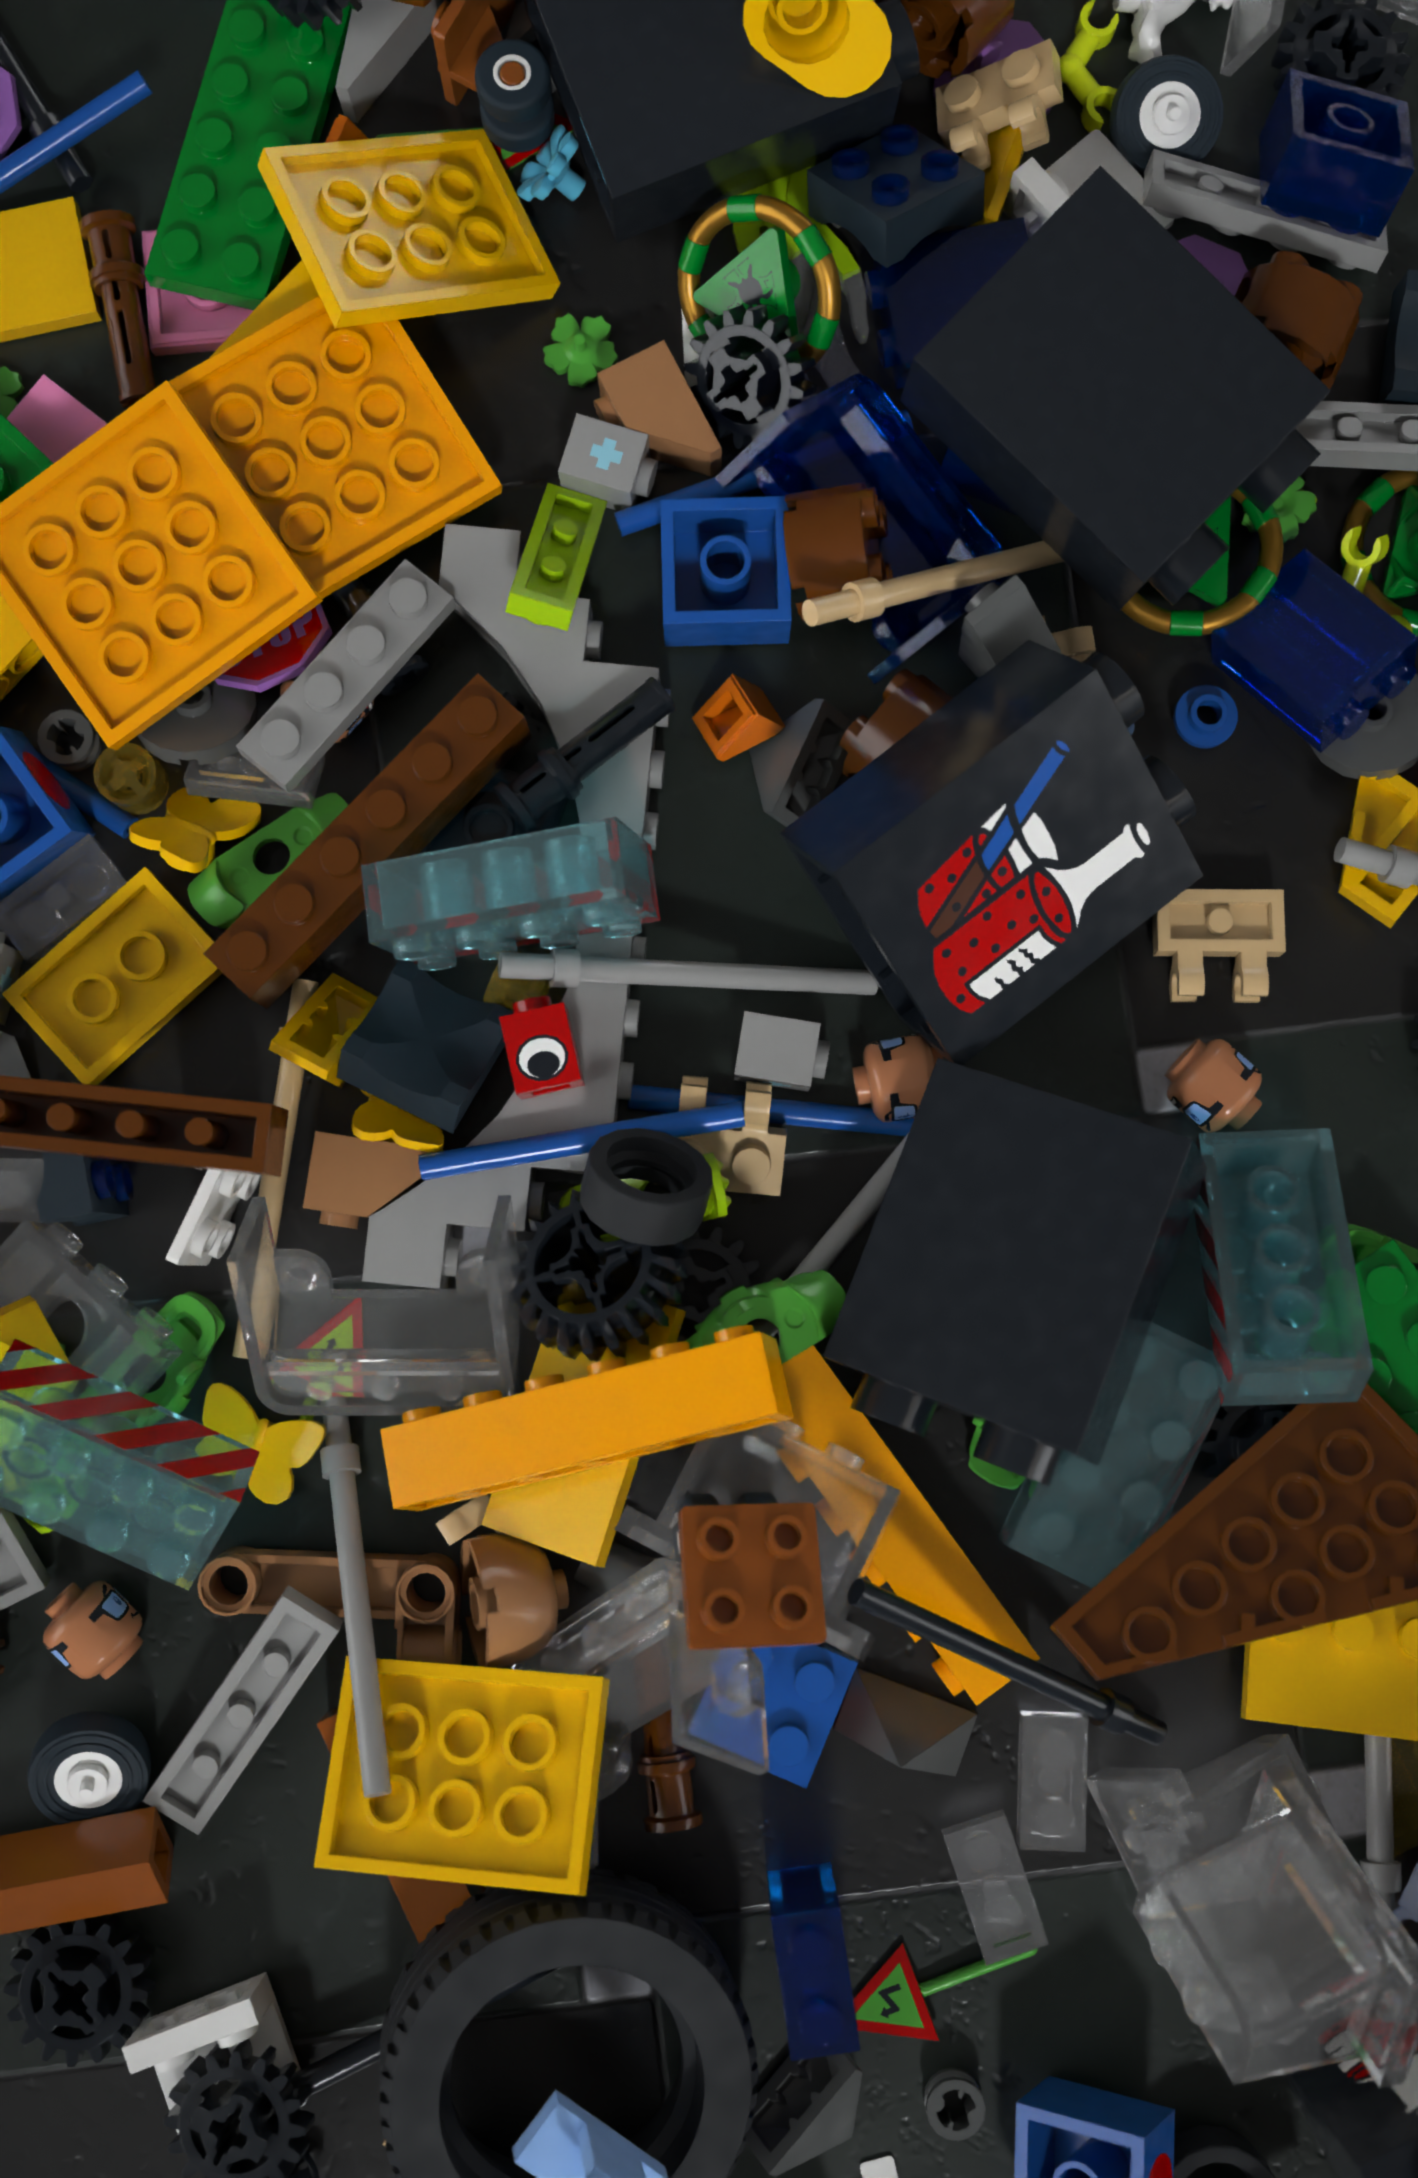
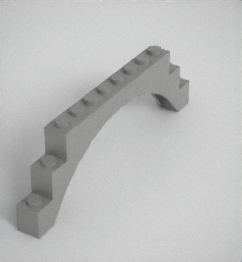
[362,524,671,1289]

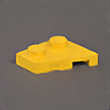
[1338,774,1418,929]

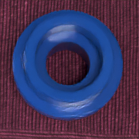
[1173,685,1238,748]

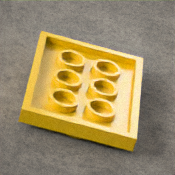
[257,129,561,328]
[1240,1601,1418,1741]
[314,1656,610,1896]

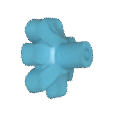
[516,124,586,201]

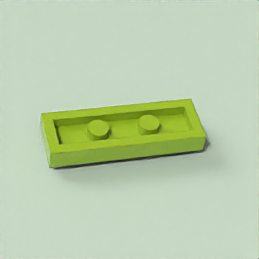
[505,483,607,631]

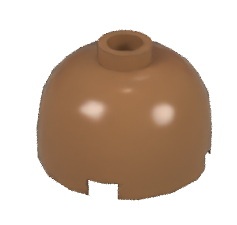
[460,1533,569,1668]

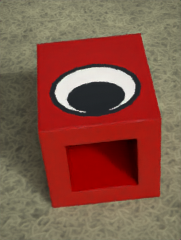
[499,996,585,1100]

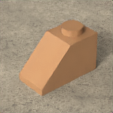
[593,340,722,477]
[303,1131,444,1229]

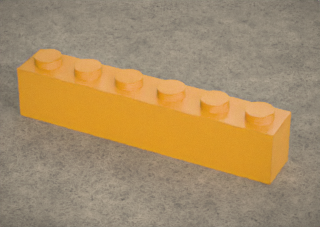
[380,1325,794,1511]
[760,1345,1040,1706]

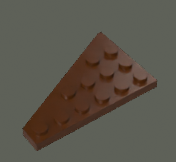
[1050,1362,1418,1681]

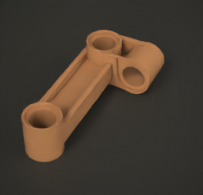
[197,1545,462,1665]

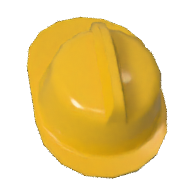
[743,0,892,98]

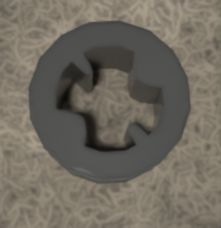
[37,710,102,771]
[923,2067,986,2141]

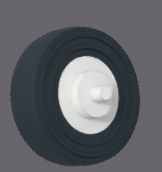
[1109,55,1224,174]
[27,1711,151,1824]

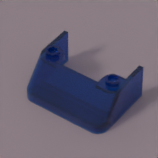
[715,374,1009,684]

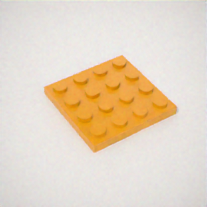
[146,296,502,599]
[0,380,323,750]

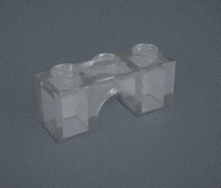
[0,1219,183,1397]

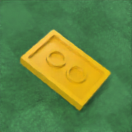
[2,867,222,1085]

